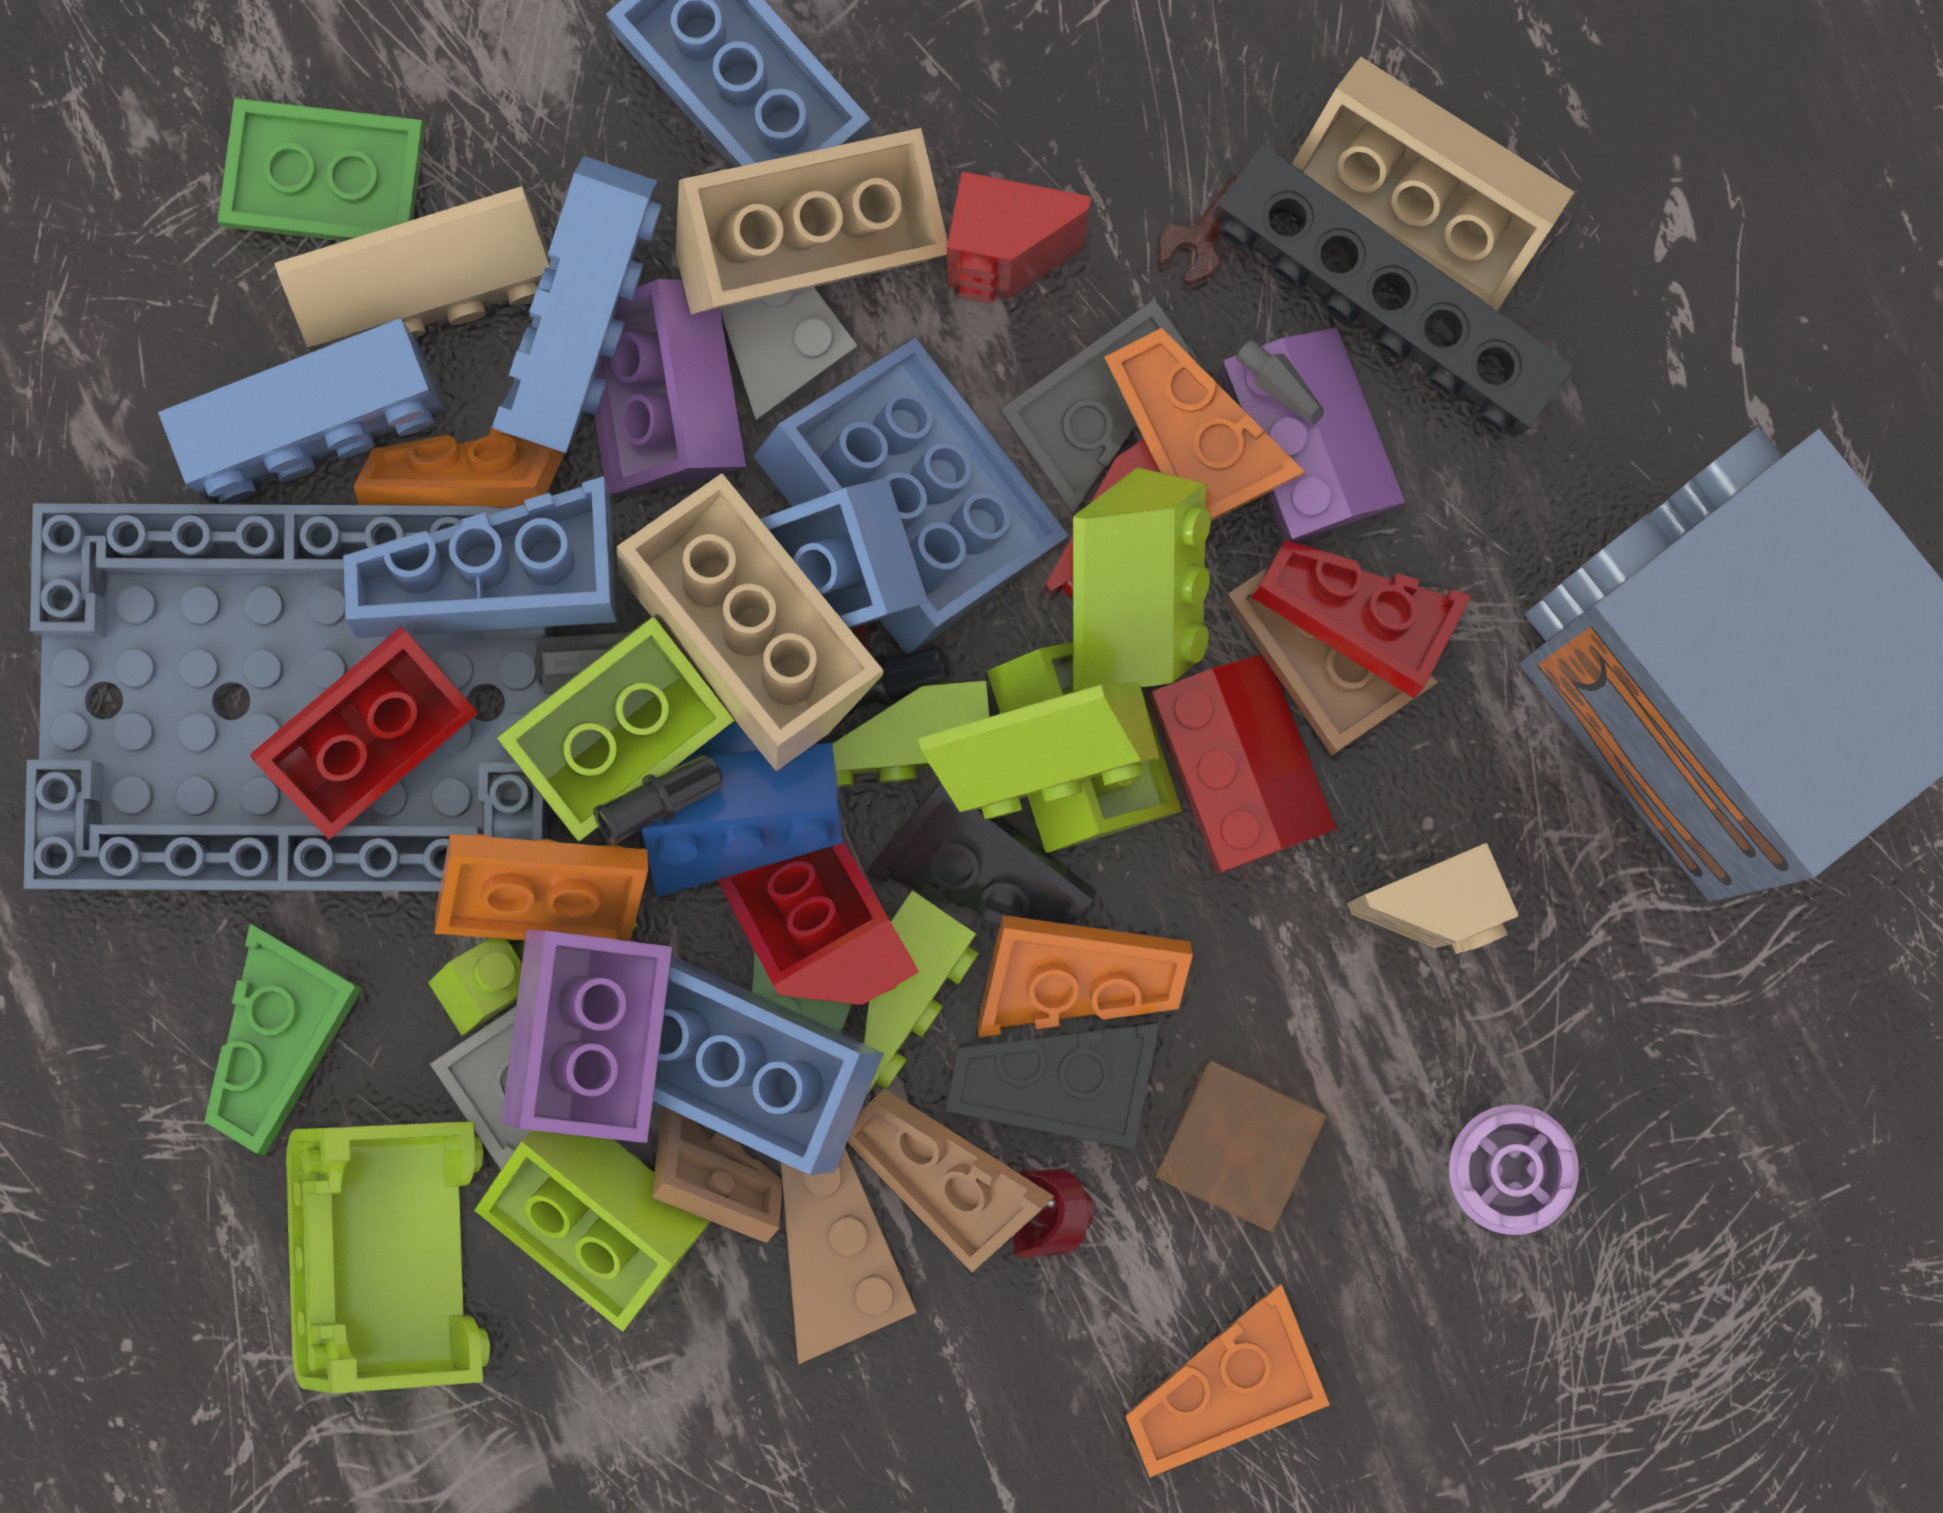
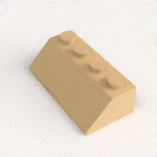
[1292,57,1574,311]
[675,128,948,315]
[275,186,551,352]
[617,473,883,771]

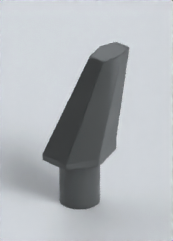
[1236,340,1324,425]

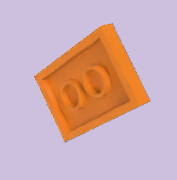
[435,834,648,941]

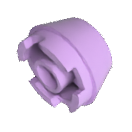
[1449,1104,1579,1235]

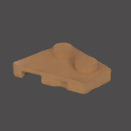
[652,1106,783,1243]

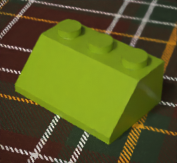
[1073,468,1211,692]
[496,617,735,842]
[987,641,1182,853]
[918,683,1160,820]
[474,1130,711,1332]

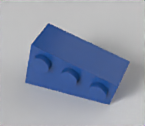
[642,743,843,897]

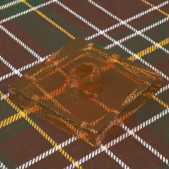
[1155,1061,1327,1233]

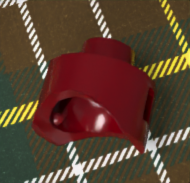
[1013,1169,1094,1258]

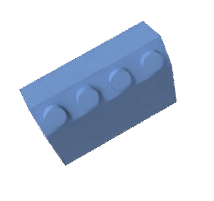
[753,337,1069,654]

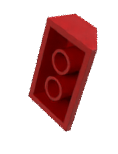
[947,171,1091,303]
[249,626,478,840]
[1149,654,1337,875]
[718,841,919,1005]

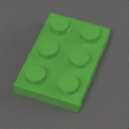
[218,98,426,241]

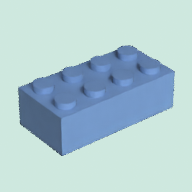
[606,0,873,168]
[158,318,446,505]
[760,478,928,629]
[653,955,884,1175]

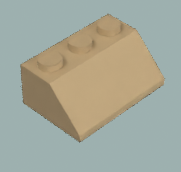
[1347,843,1519,954]

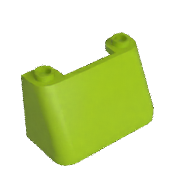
[286,1121,490,1394]

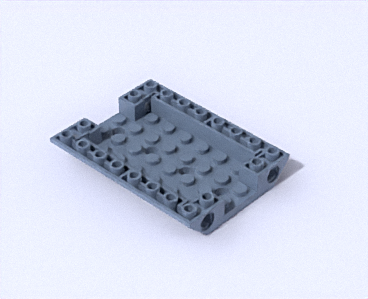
[24,503,553,892]

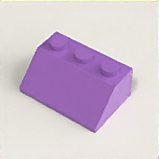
[594,279,746,496]
[1219,327,1405,544]
[501,930,672,1143]

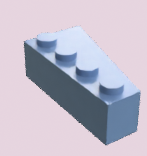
[492,156,662,453]
[343,476,617,638]

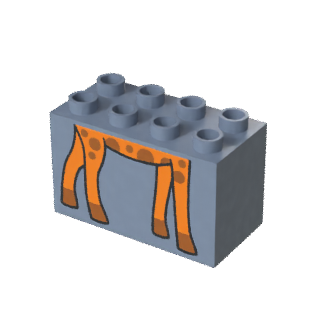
[1518,426,1943,902]

